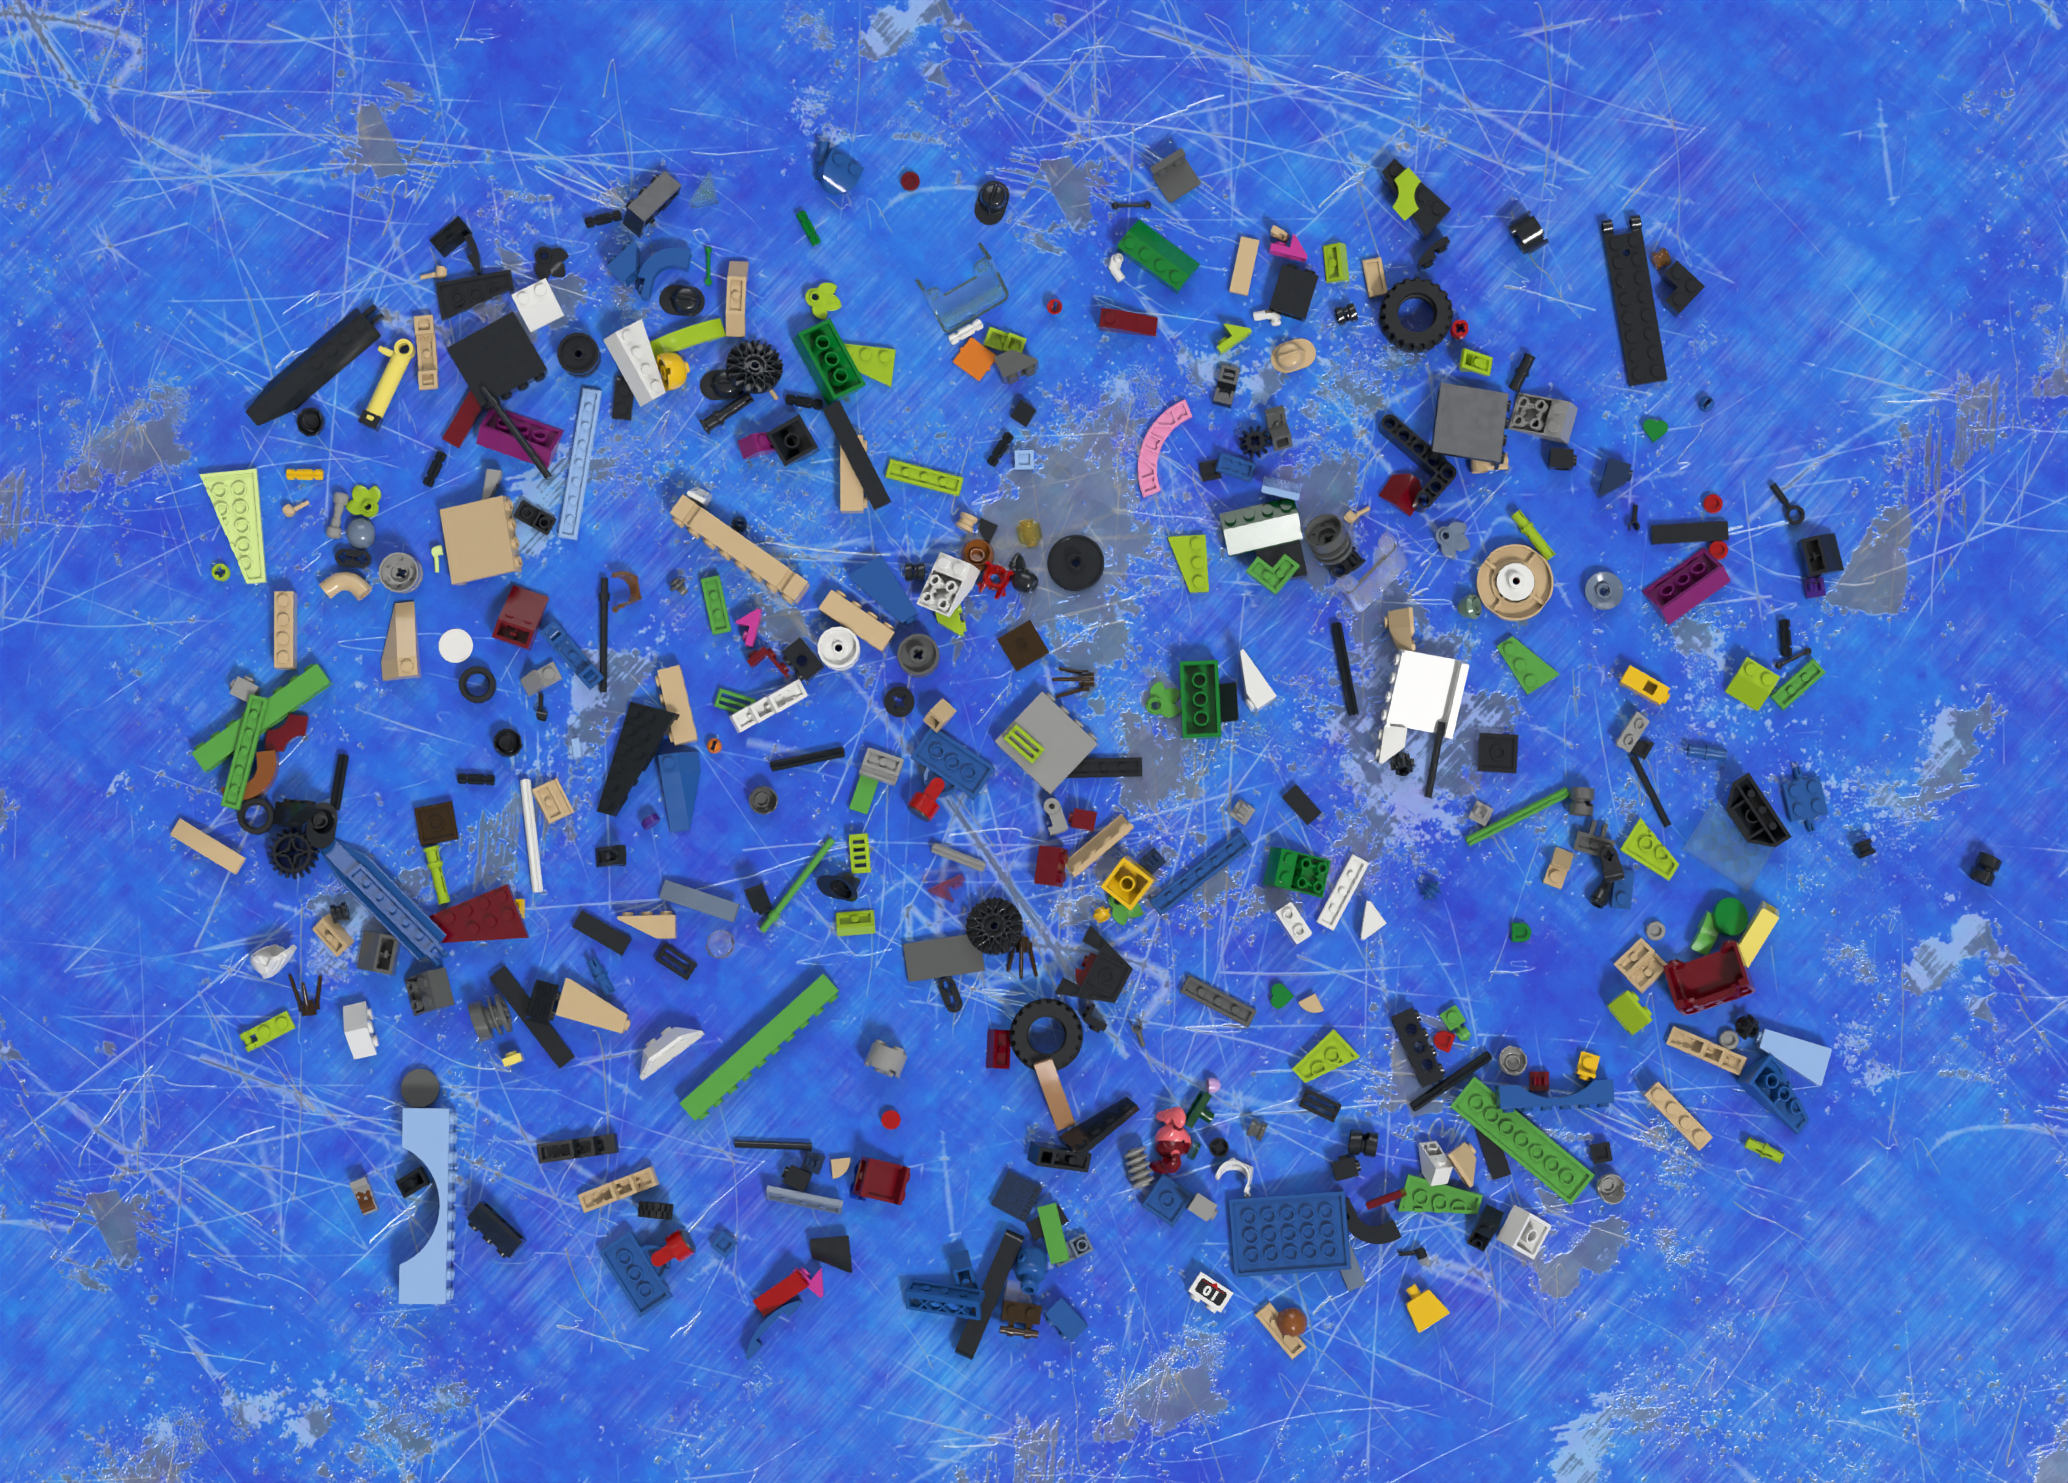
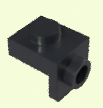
[1082,1004,1107,1033]

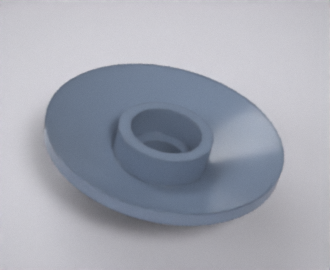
[1585,572,1623,610]

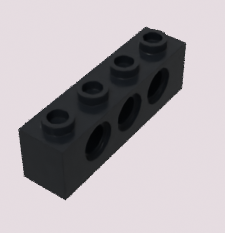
[1390,1008,1445,1088]

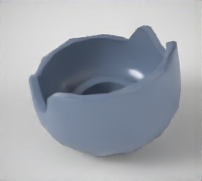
[346,518,376,550]

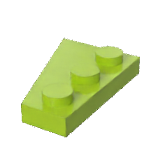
[1167,535,1209,593]
[1620,817,1679,881]
[1292,1029,1360,1083]

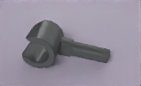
[1131,1019,1145,1047]

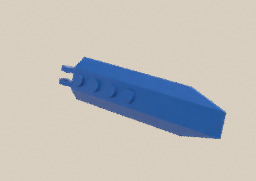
[320,839,449,966]

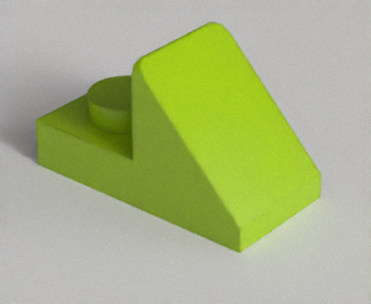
[1216,324,1252,356]
[1459,348,1493,376]

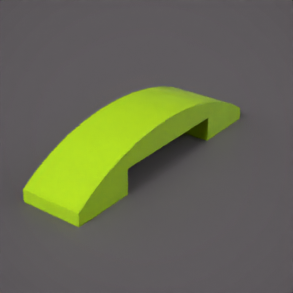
[650,318,726,361]

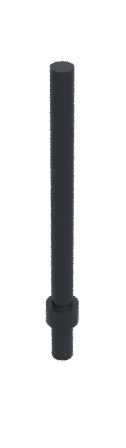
[480,386,552,480]
[598,578,610,693]

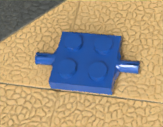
[1781,767,1828,832]

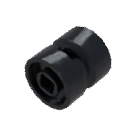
[1968,852,2002,887]
[1348,1129,1378,1157]

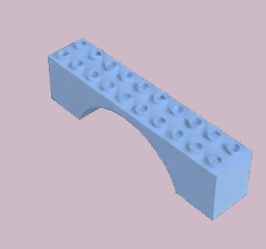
[399,1108,458,1304]

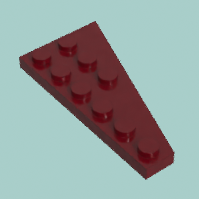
[428,884,530,943]

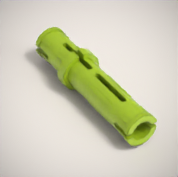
[1511,510,1556,561]

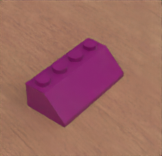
[476,409,564,469]
[1642,548,1730,625]

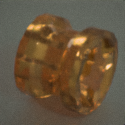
[1650,247,1671,270]

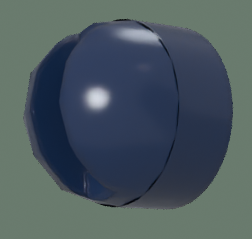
[732,516,747,532]

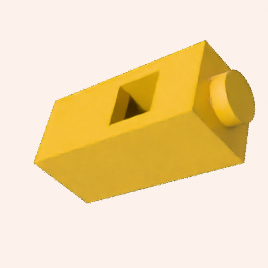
[1618,665,1670,706]

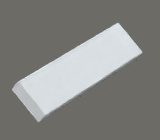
[1316,854,1369,931]

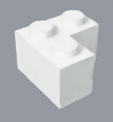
[343,1001,379,1060]

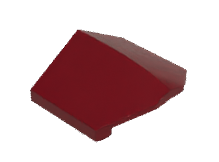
[1379,474,1422,517]

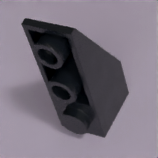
[272,799,323,828]

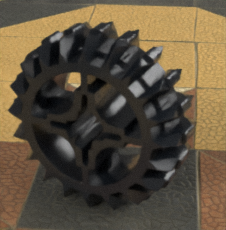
[267,827,320,879]

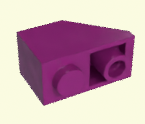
[738,432,776,459]

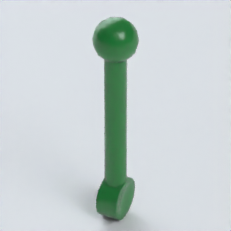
[705,246,712,286]

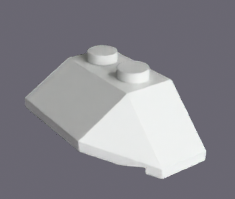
[640,1027,705,1081]

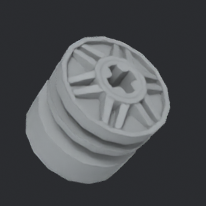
[379,552,424,594]

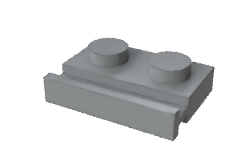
[859,747,904,786]

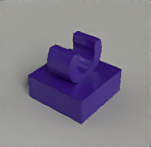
[1803,577,1826,599]

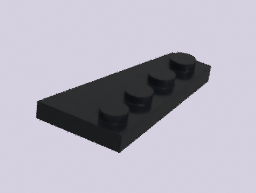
[436,270,514,321]
[1058,1097,1140,1158]

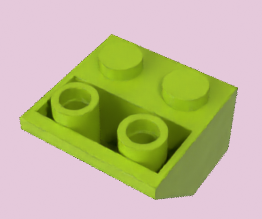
[1606,990,1653,1036]

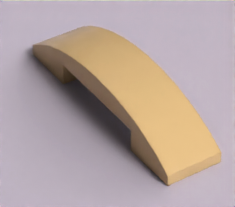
[414,315,439,391]

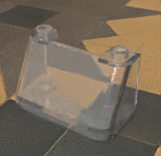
[1331,530,1408,613]

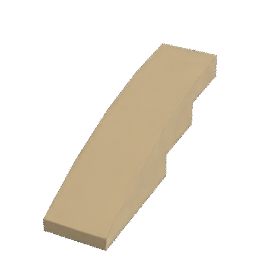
[170,818,246,875]
[1666,1026,1748,1076]
[578,1166,659,1213]

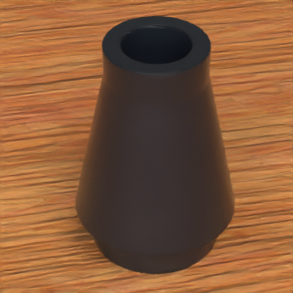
[1589,879,1613,909]

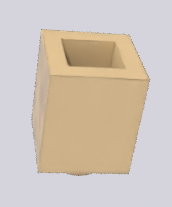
[923,698,957,733]

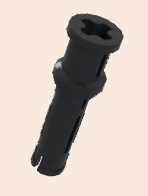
[699,392,754,435]

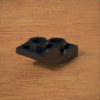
[1417,236,1450,269]
[513,500,557,536]

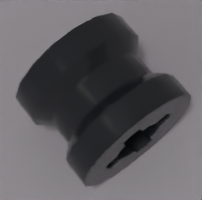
[1853,838,1876,859]
[330,902,350,924]

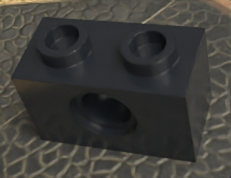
[782,637,825,683]

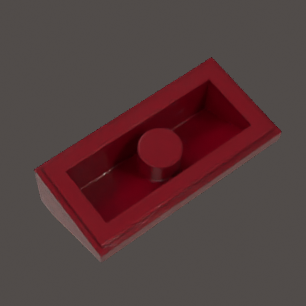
[986,1029,1011,1069]

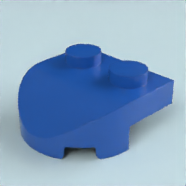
[818,148,864,195]

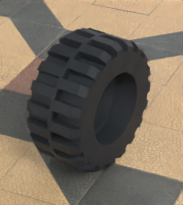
[1379,277,1453,353]
[1010,998,1083,1071]

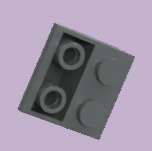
[994,349,1039,385]
[357,931,401,976]
[405,967,455,1016]

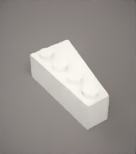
[603,319,666,407]

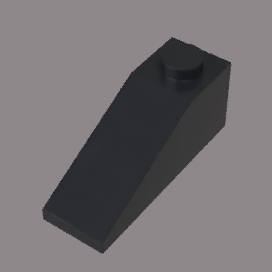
[1027,1141,1092,1172]

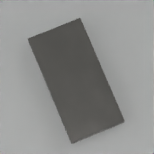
[903,934,985,982]

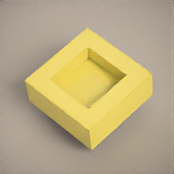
[502,1051,525,1067]

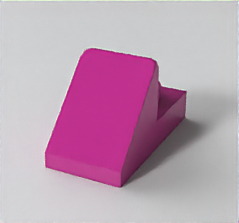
[1269,233,1307,263]
[735,608,763,648]
[791,1267,824,1298]

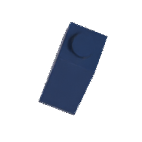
[1597,458,1633,498]

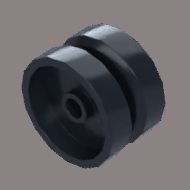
[557,333,601,378]

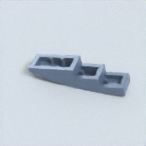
[659,880,740,923]

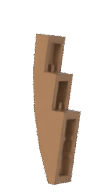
[1033,1057,1076,1131]

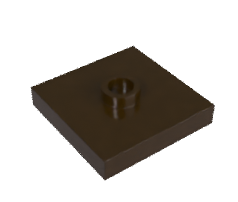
[997,620,1050,672]
[414,801,459,846]

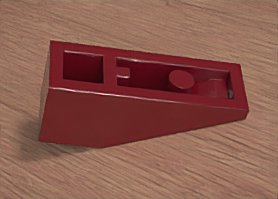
[1099,308,1158,337]

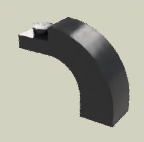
[1346,1197,1402,1244]

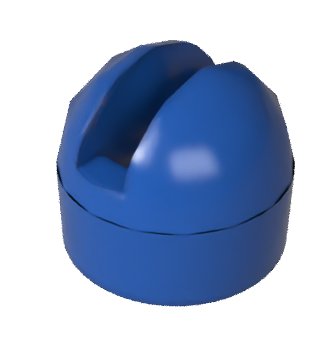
[1698,396,1714,412]

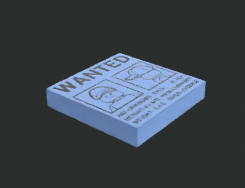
[1261,476,1302,501]

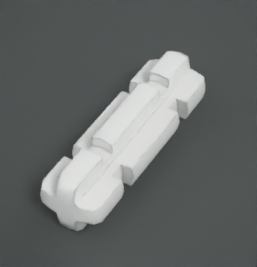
[948,319,983,345]

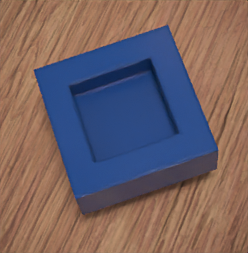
[711,1231,738,1258]

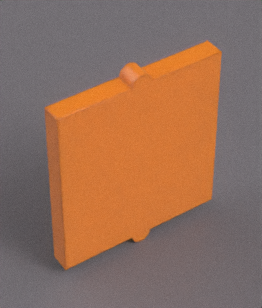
[952,337,997,381]

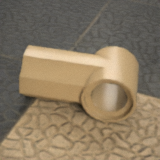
[1470,453,1508,474]

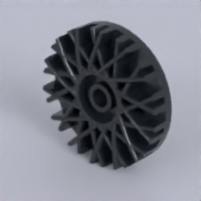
[726,340,783,394]
[1047,535,1104,592]
[965,897,1024,955]

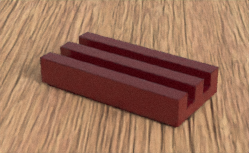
[1366,1188,1407,1210]

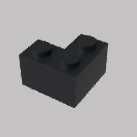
[1661,261,1705,317]

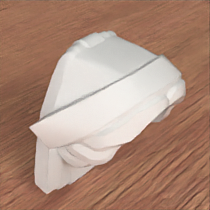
[250,944,297,979]

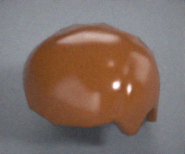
[1276,1308,1307,1337]

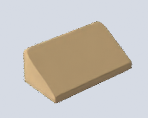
[312,914,354,957]

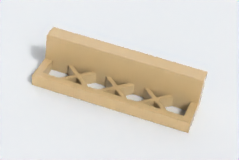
[1065,814,1134,878]

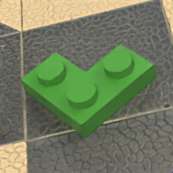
[1246,554,1300,596]

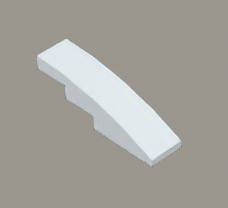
[729,679,808,733]

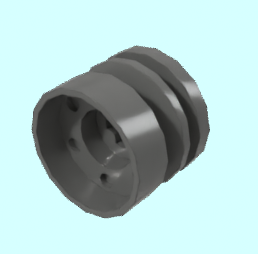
[1304,514,1353,565]
[468,993,513,1042]

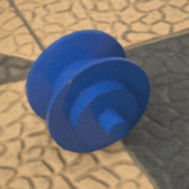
[1421,881,1442,901]

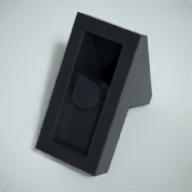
[595,845,627,867]
[395,1166,431,1198]

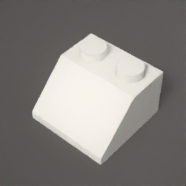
[512,278,565,333]
[1496,1205,1552,1260]

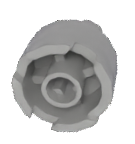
[864,1039,908,1079]

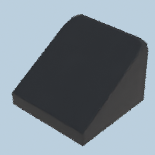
[1010,400,1037,427]

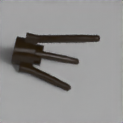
[1052,667,1094,698]
[1006,936,1038,979]
[288,974,322,1016]

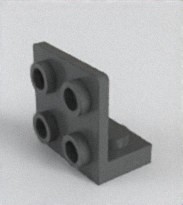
[1149,148,1201,203]

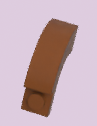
[221,750,279,801]

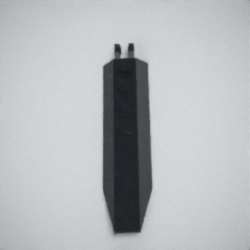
[246,305,385,426]

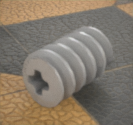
[1124,1146,1154,1189]

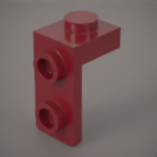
[747,646,790,679]

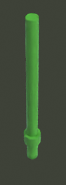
[759,837,835,933]

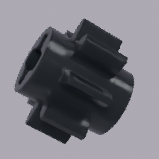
[1390,753,1415,776]
[1735,1014,1759,1040]

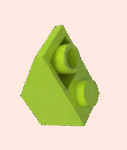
[935,603,967,638]

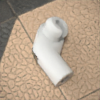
[1108,253,1125,283]
[1253,309,1281,326]

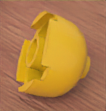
[656,352,690,391]

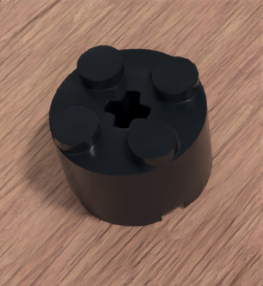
[1508,211,1549,255]

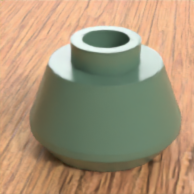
[1457,594,1482,620]

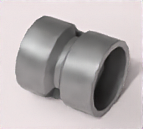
[1568,787,1595,816]

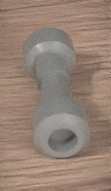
[326,492,349,539]

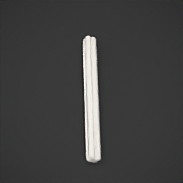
[520,779,543,893]

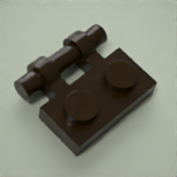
[999,1300,1042,1339]

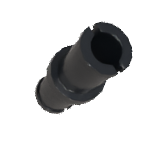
[1508,353,1536,392]

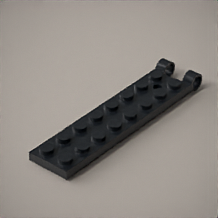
[1601,215,1668,387]

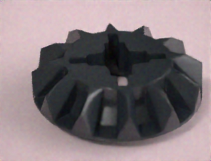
[884,687,915,717]

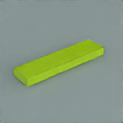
[885,459,964,497]

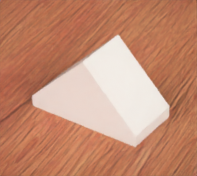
[1360,901,1387,940]

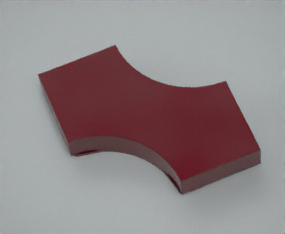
[264,714,309,752]

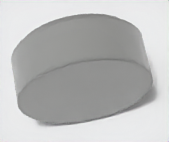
[1645,921,1665,941]
[1719,1030,1739,1050]

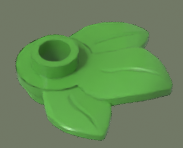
[1146,681,1181,718]
[1108,895,1143,926]

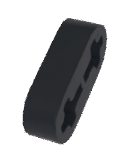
[335,549,372,569]
[939,977,963,1013]

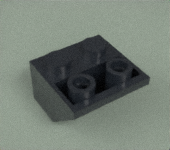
[1797,533,1844,579]

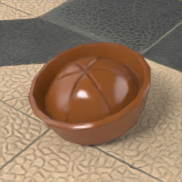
[961,539,994,571]

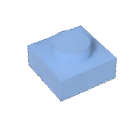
[1015,450,1034,470]
[569,738,583,759]

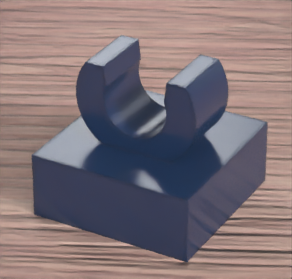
[1139,848,1166,874]
[801,1150,825,1175]

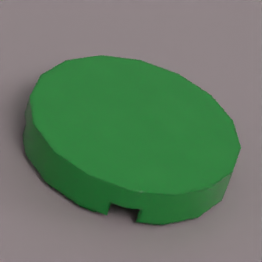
[1712,898,1748,936]

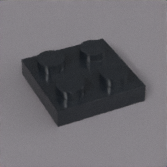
[1477,733,1518,774]

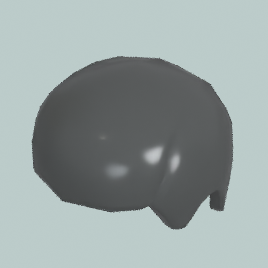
[748,786,778,815]

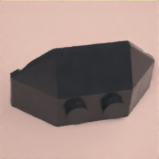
[1726,772,1791,848]

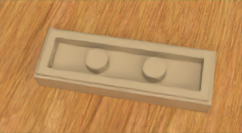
[1229,236,1260,296]
[1254,1302,1307,1360]

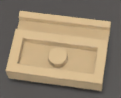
[531,778,574,825]

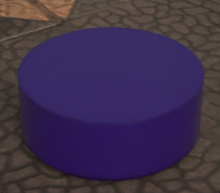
[641,813,661,831]

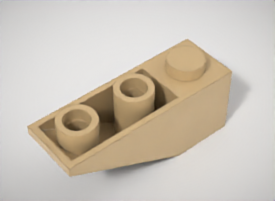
[617,911,677,939]

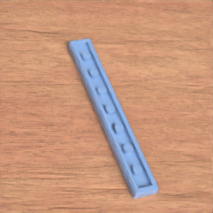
[558,388,602,541]

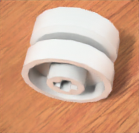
[817,626,861,671]

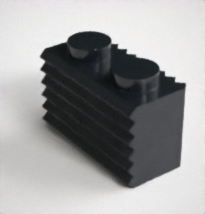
[525,980,561,1025]

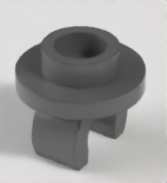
[669,577,688,596]

